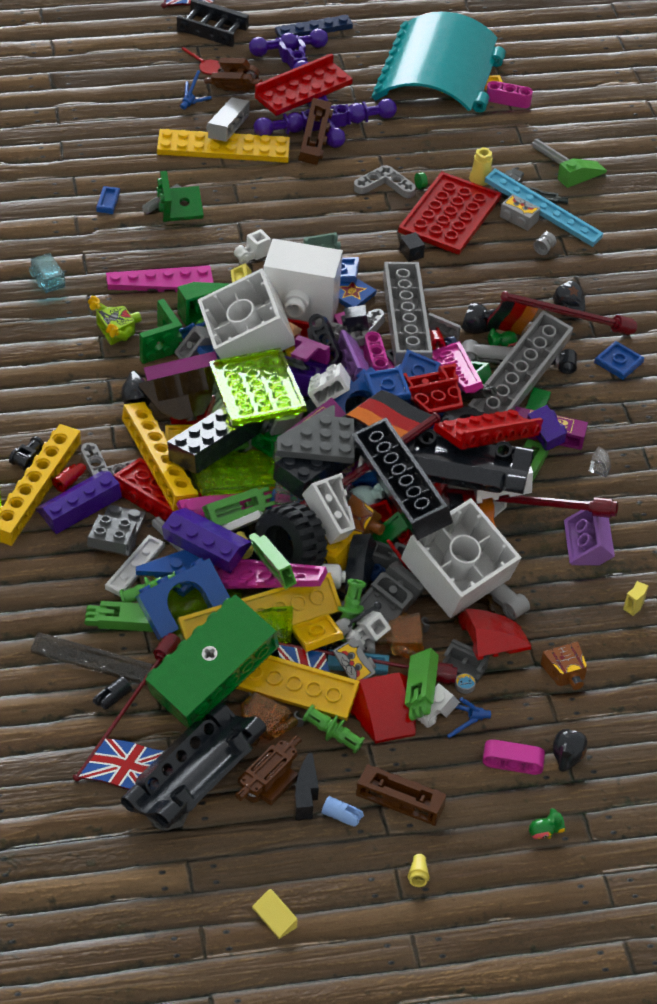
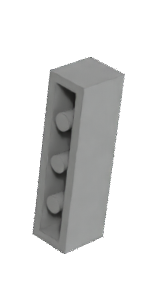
[206,97,250,142]

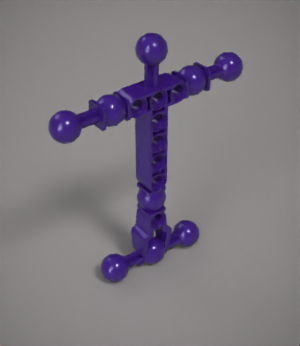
[249,28,397,148]

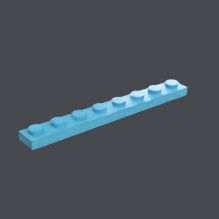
[485,168,603,247]

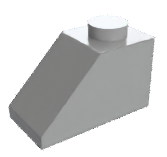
[174,325,212,359]

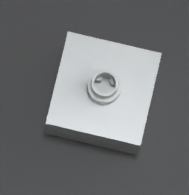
[263,239,343,327]
[198,268,295,375]
[401,498,522,618]

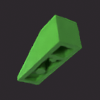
[557,158,607,188]

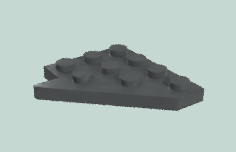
[276,405,355,464]

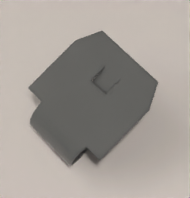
[505,168,524,182]

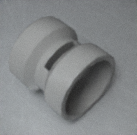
[533,232,557,255]

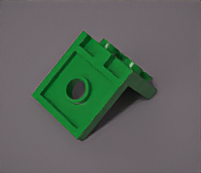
[156,171,204,222]
[139,299,182,364]

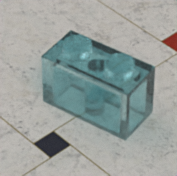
[29,253,65,293]

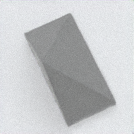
[428,313,461,340]

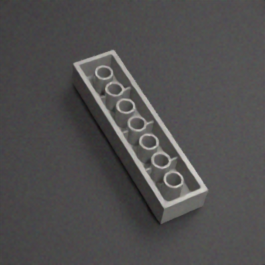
[383,262,433,367]
[467,310,573,414]

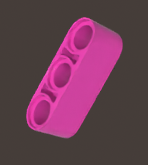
[486,81,533,108]
[364,331,388,371]
[482,740,545,775]

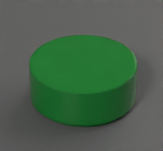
[414,172,428,189]

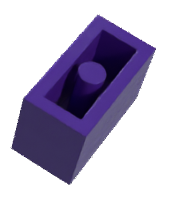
[527,405,567,451]

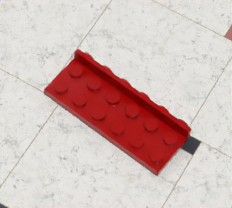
[255,54,353,116]
[433,409,543,450]
[113,458,204,522]

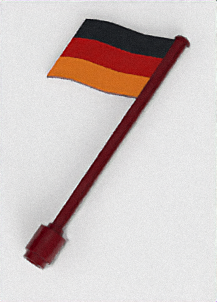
[487,291,637,335]
[300,390,440,510]
[444,487,618,528]

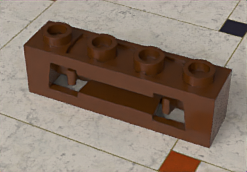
[298,98,333,165]
[356,764,447,826]

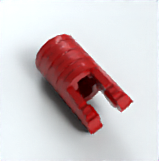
[429,327,446,350]
[52,463,86,492]

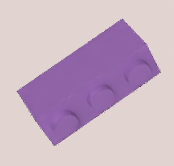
[334,330,369,382]
[564,510,615,565]

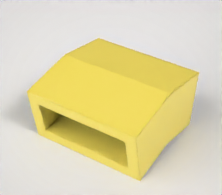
[623,581,648,616]

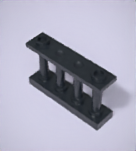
[177,0,249,47]

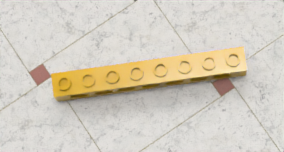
[122,402,198,512]
[0,424,81,546]

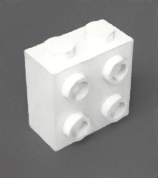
[308,363,351,408]

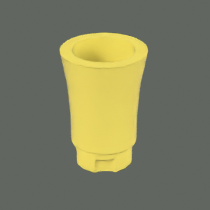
[469,147,492,186]

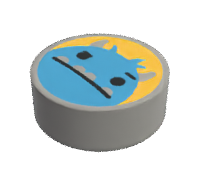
[455,673,476,694]

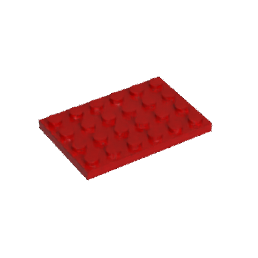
[398,171,502,255]

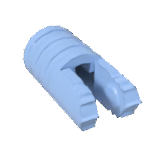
[322,796,364,827]

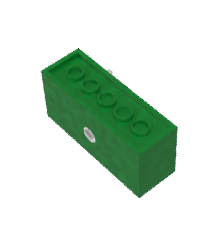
[145,594,279,729]

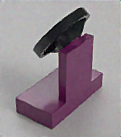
[285,335,330,371]

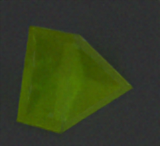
[256,606,293,643]

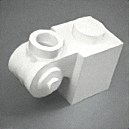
[234,229,271,264]
[345,611,392,645]
[417,683,460,728]

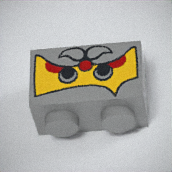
[500,194,541,231]
[332,638,376,681]

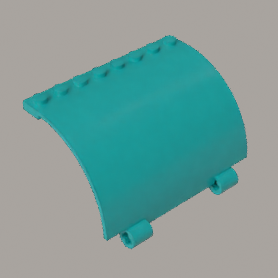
[371,11,506,113]

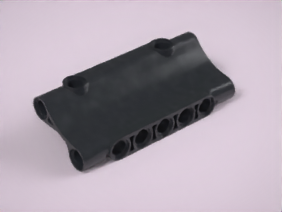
[406,428,534,494]
[120,702,267,828]

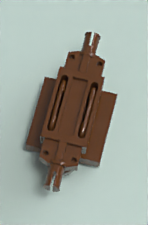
[204,58,263,92]
[235,735,302,805]

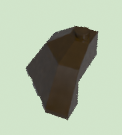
[138,365,215,422]

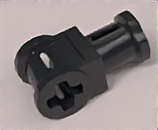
[9,436,44,471]

